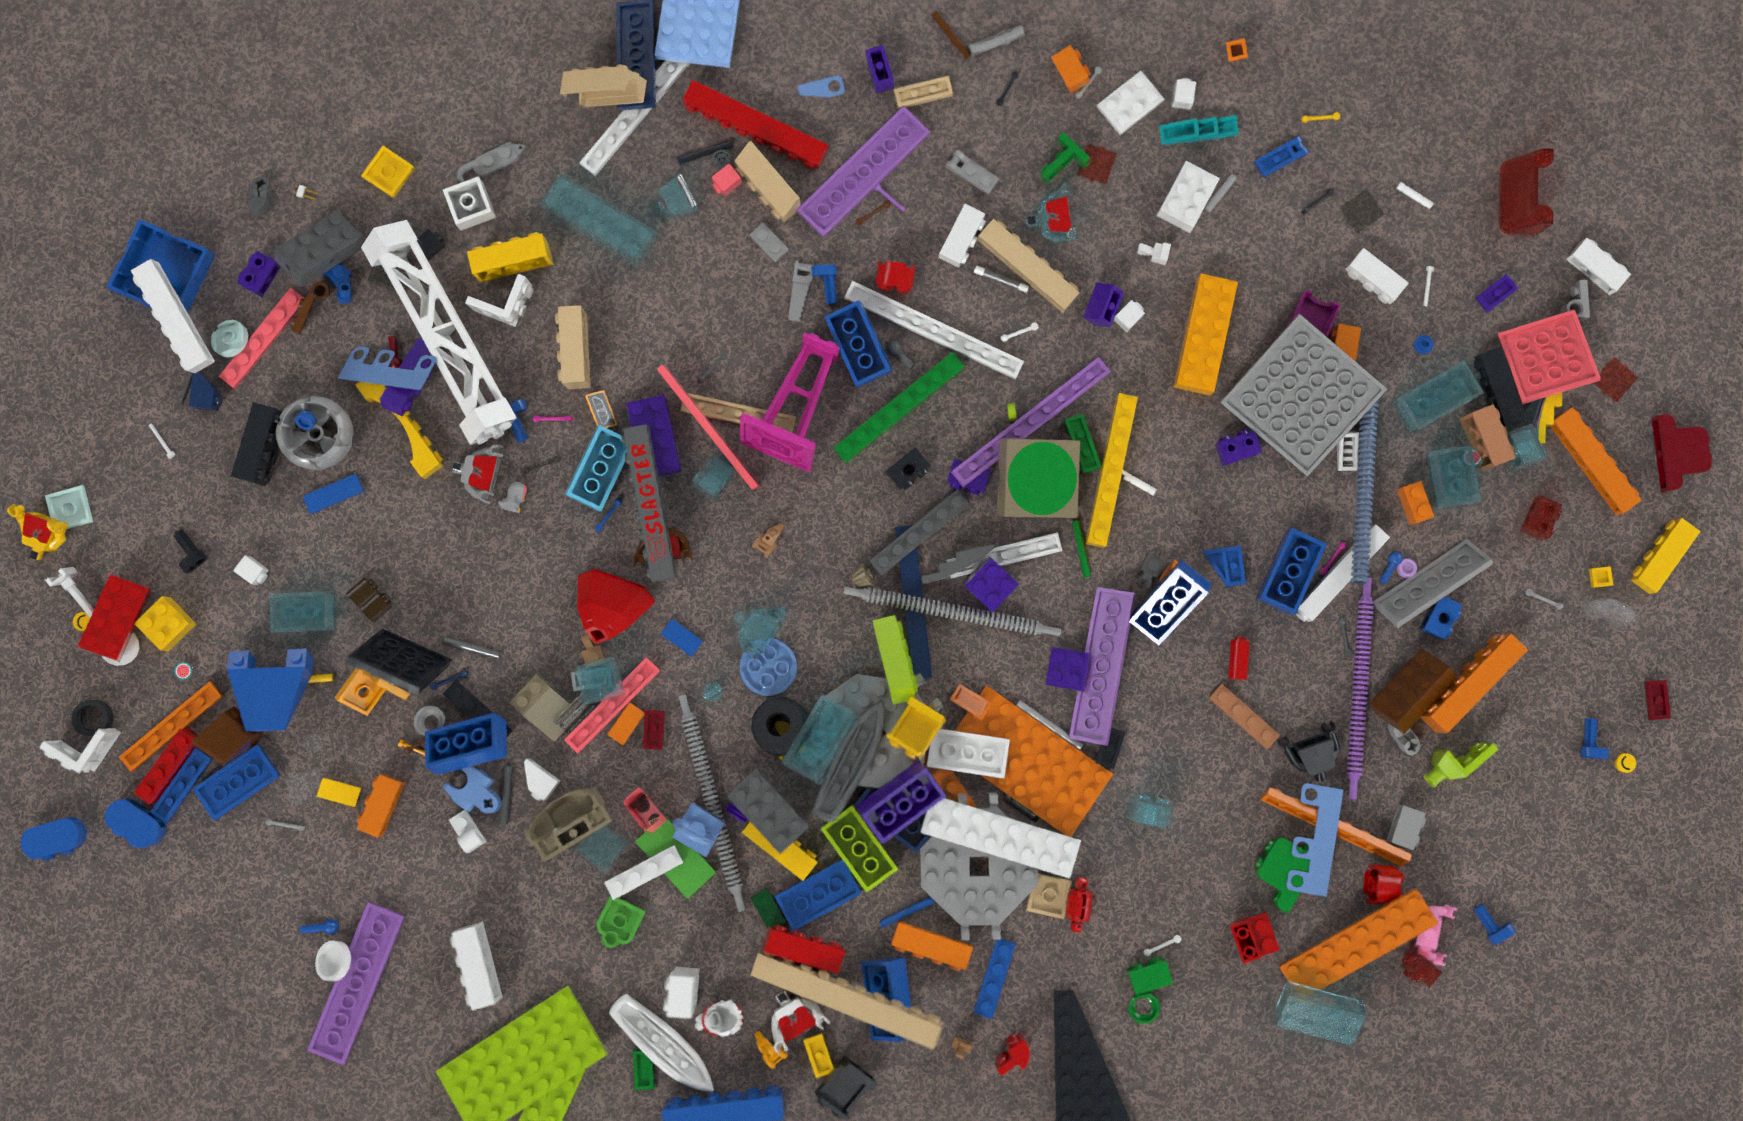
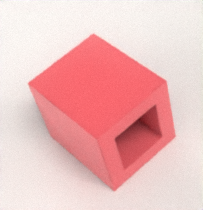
[711,164,742,196]

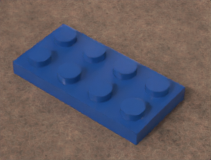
[193,744,281,821]
[775,859,862,930]

